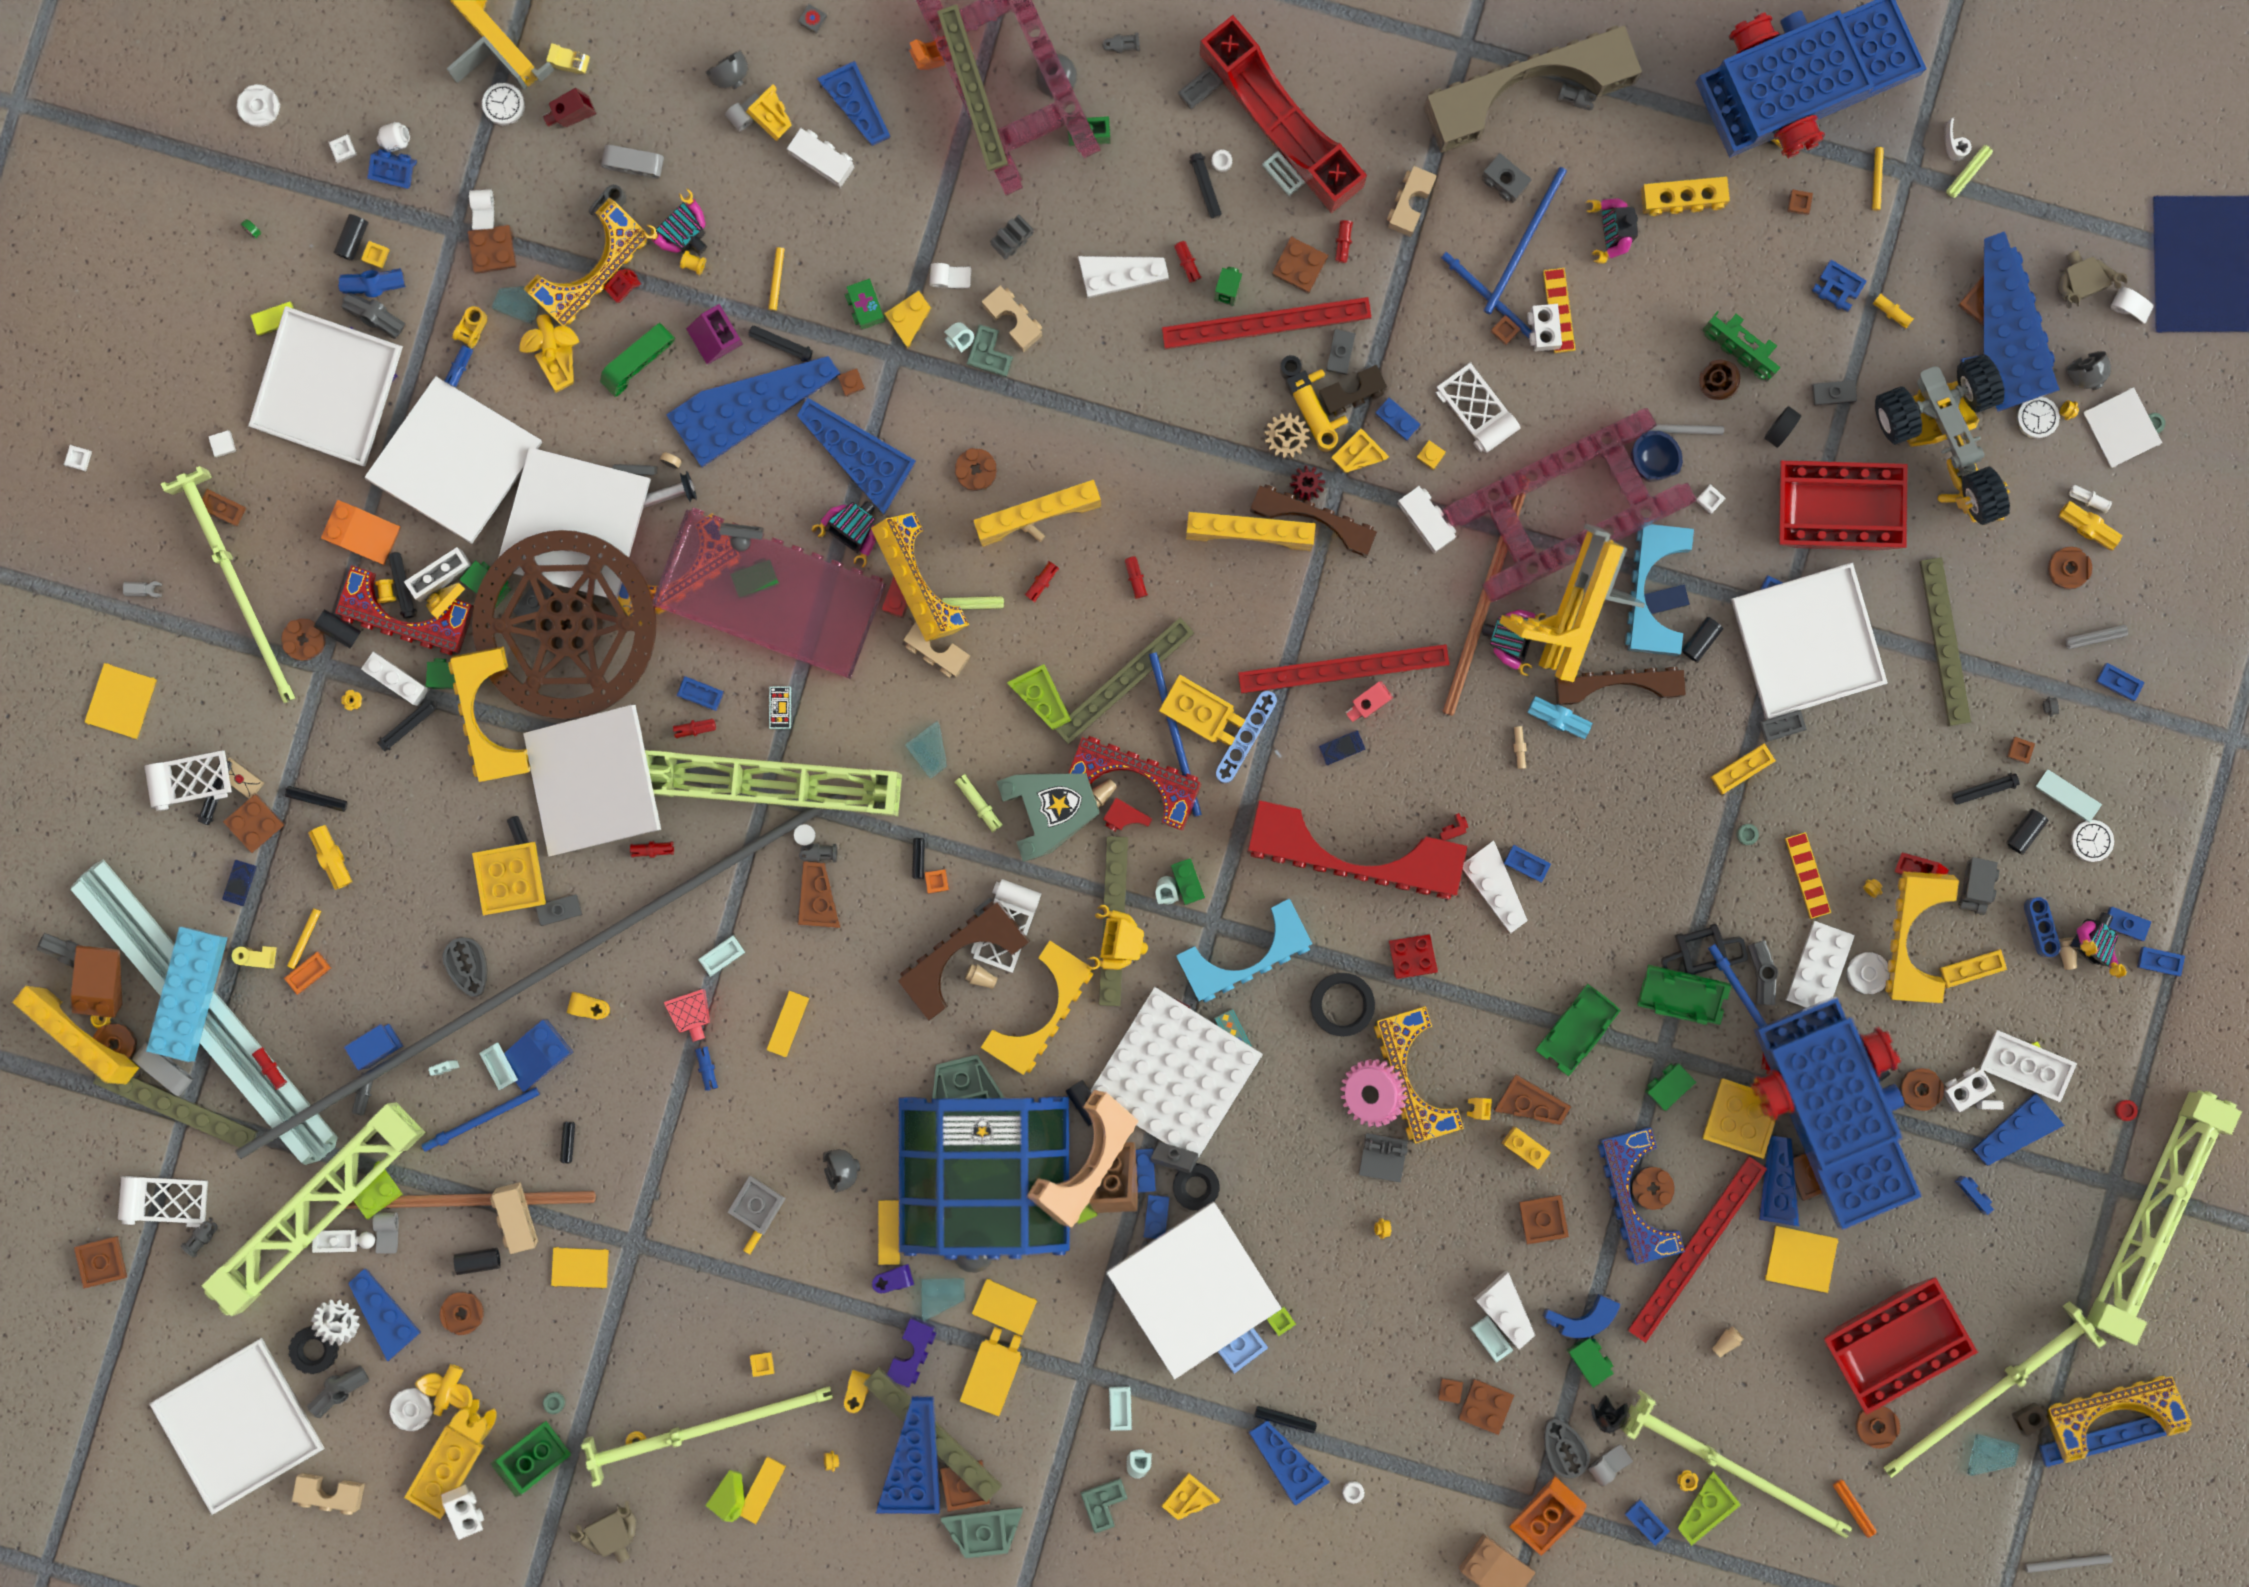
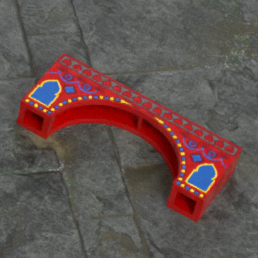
[335,565,474,656]
[1068,736,1202,831]

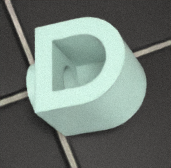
[945,322,974,353]
[1156,876,1180,904]
[1127,1450,1151,1479]

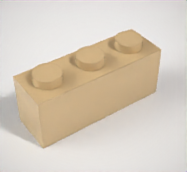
[491,1182,538,1254]

